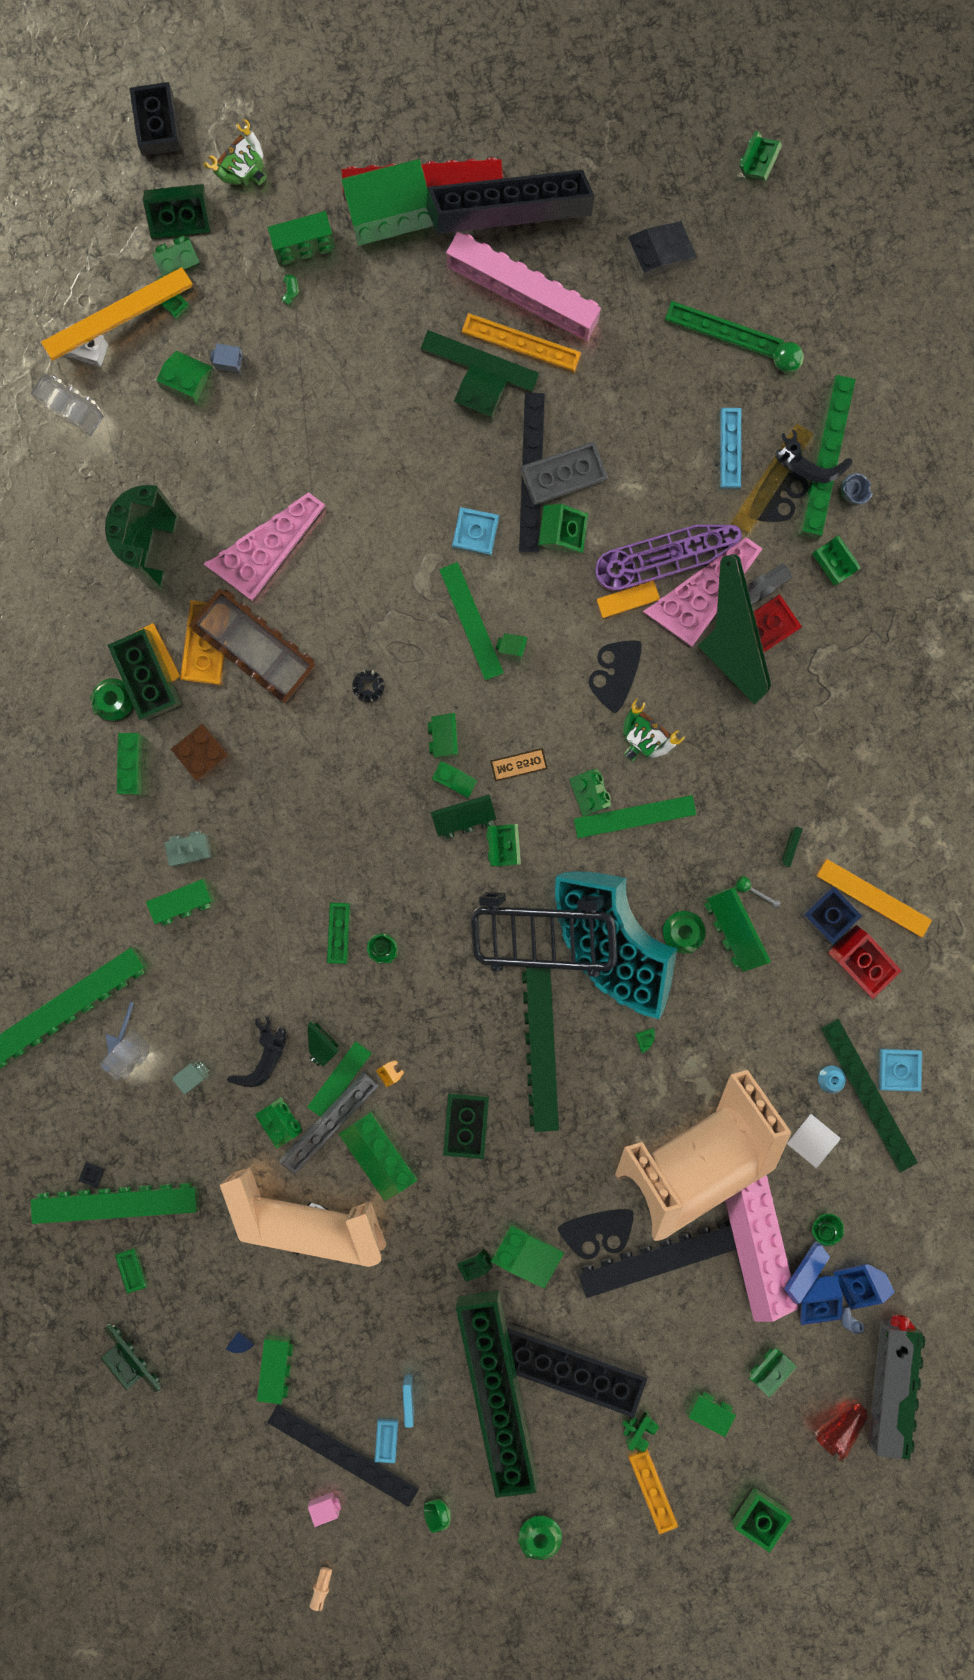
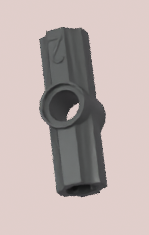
[748,563,792,605]

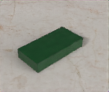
[780,827,803,868]

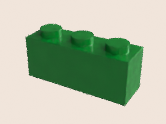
[117,733,143,796]
[146,879,214,927]
[257,1335,294,1404]

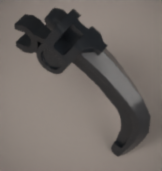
[775,430,852,483]
[227,1015,288,1087]

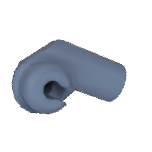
[842,1306,864,1334]

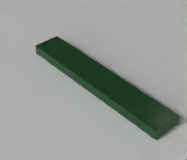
[420,330,539,393]

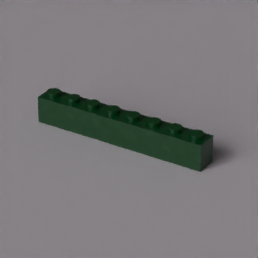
[522,967,559,1132]

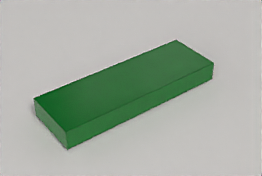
[327,902,350,964]

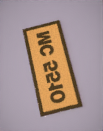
[490,748,548,782]

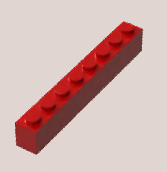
[341,157,503,201]

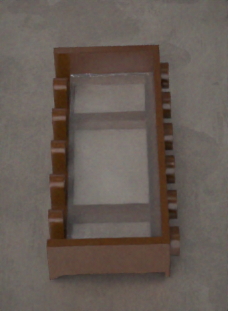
[189,588,315,705]

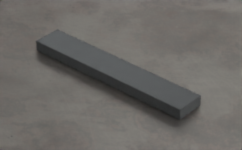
[279,1071,379,1175]

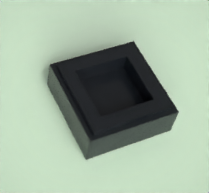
[78,1161,106,1188]

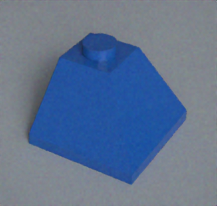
[833,1264,895,1310]
[800,1276,843,1325]

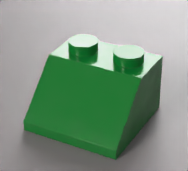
[156,351,213,403]
[539,504,588,553]
[428,713,458,759]

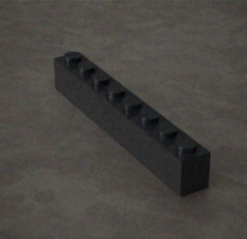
[578,1219,737,1298]

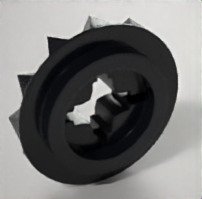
[352,670,385,702]

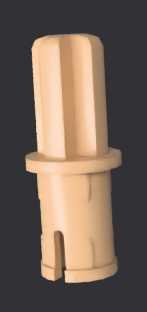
[309,1567,332,1611]

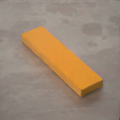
[628,1449,678,1535]

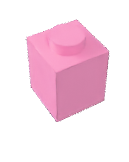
[308,1492,341,1527]

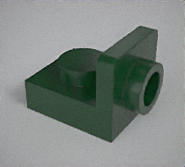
[457,1249,493,1282]

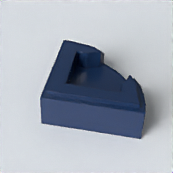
[226,1331,255,1353]

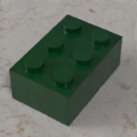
[443,1092,489,1159]

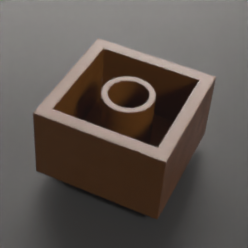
[171,724,231,783]

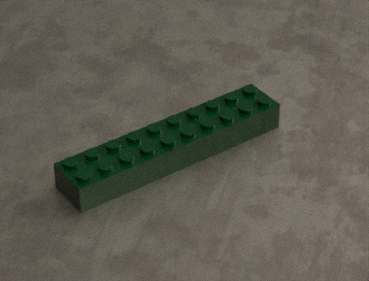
[456,1290,538,1498]

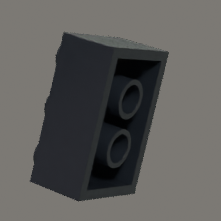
[129,82,182,156]

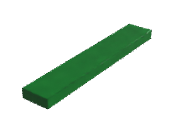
[664,301,784,359]
[439,562,504,681]
[573,795,697,839]

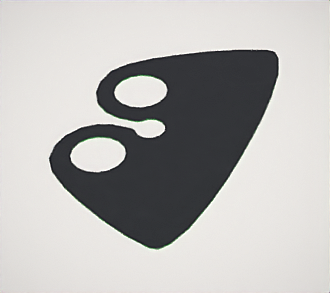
[749,462,808,522]
[588,640,642,713]
[558,1209,634,1259]

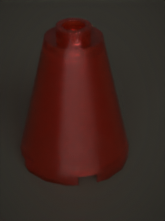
[812,1403,868,1463]

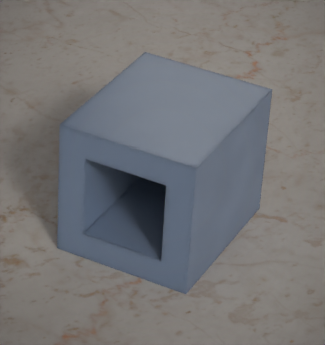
[210,343,243,373]

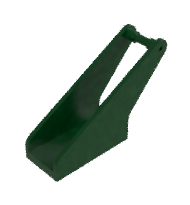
[698,554,771,705]

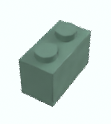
[172,1060,210,1094]

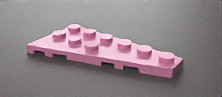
[204,492,325,601]
[643,537,762,648]

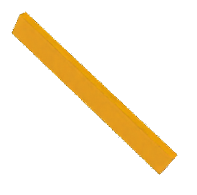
[41,267,193,361]

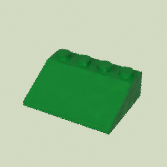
[341,159,433,246]
[704,887,771,972]

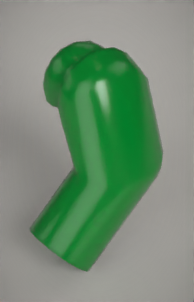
[280,274,299,306]

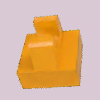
[375,1061,404,1088]

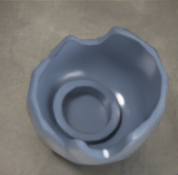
[841,473,873,505]

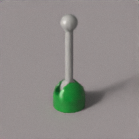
[734,875,781,908]

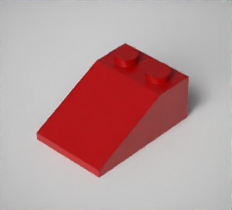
[828,925,902,999]

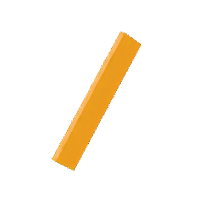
[461,313,581,373]
[816,859,932,938]

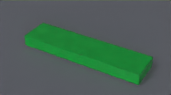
[307,1041,372,1117]

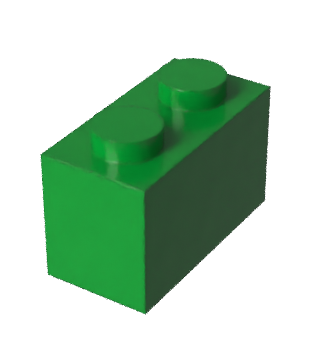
[686,1391,736,1437]

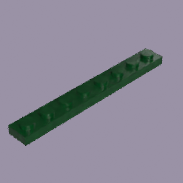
[820,1019,918,1173]

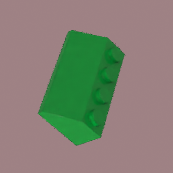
[338,1110,418,1201]

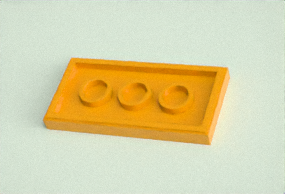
[180,600,231,685]

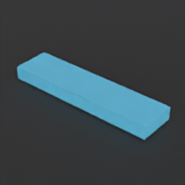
[720,408,741,489]

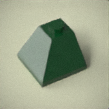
[307,1020,342,1067]

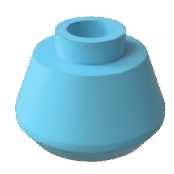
[818,1065,846,1093]

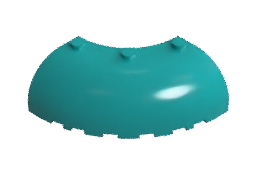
[555,871,677,1019]

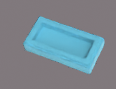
[375,1419,398,1463]

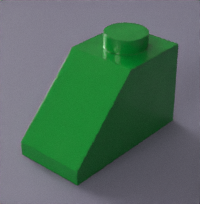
[495,633,528,663]
[432,761,477,798]

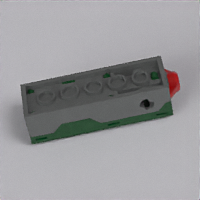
[868,1315,925,1460]

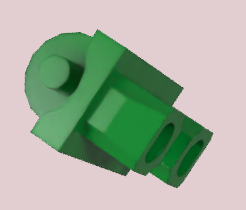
[622,1411,659,1453]

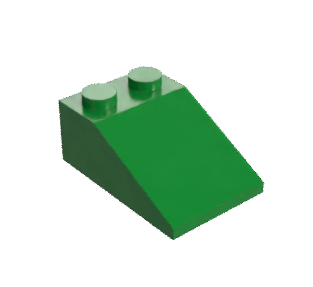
[491,1222,565,1289]

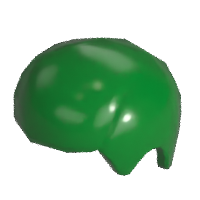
[773,342,804,375]
[366,933,398,964]
[812,1213,844,1246]
[424,1499,451,1533]

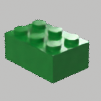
[267,211,336,265]

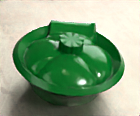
[89,678,133,721]
[663,911,706,955]
[517,1516,562,1560]

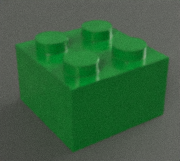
[732,1487,793,1553]

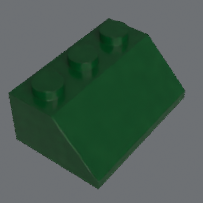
[143,184,210,239]
[430,794,497,840]

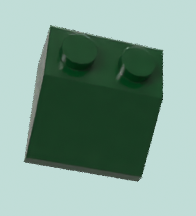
[454,365,508,418]

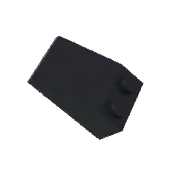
[626,221,697,281]

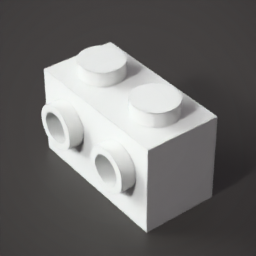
[63,327,108,367]

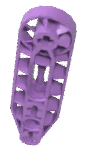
[595,525,742,591]

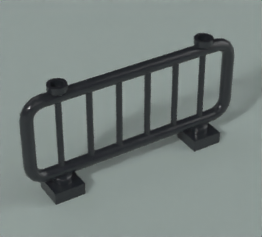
[471,892,617,977]

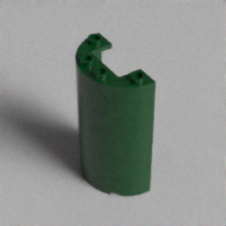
[105,485,179,592]

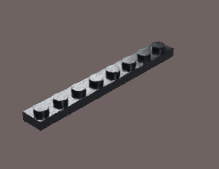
[519,393,545,554]
[267,1404,419,1507]

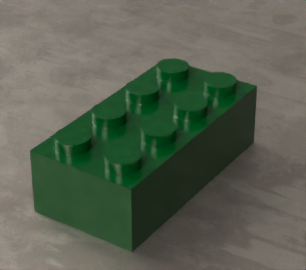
[107,629,182,721]

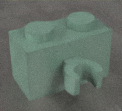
[164,831,212,867]

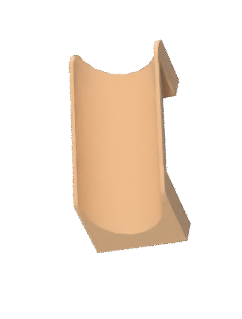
[615,1070,792,1241]
[220,1167,386,1267]

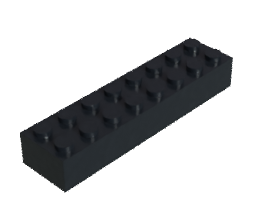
[426,170,595,234]
[506,1322,648,1418]

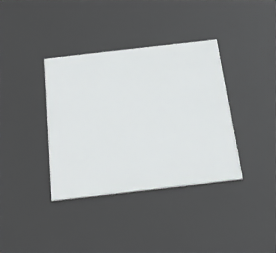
[787,1114,841,1168]

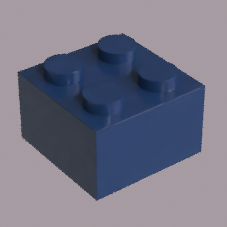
[801,886,862,944]

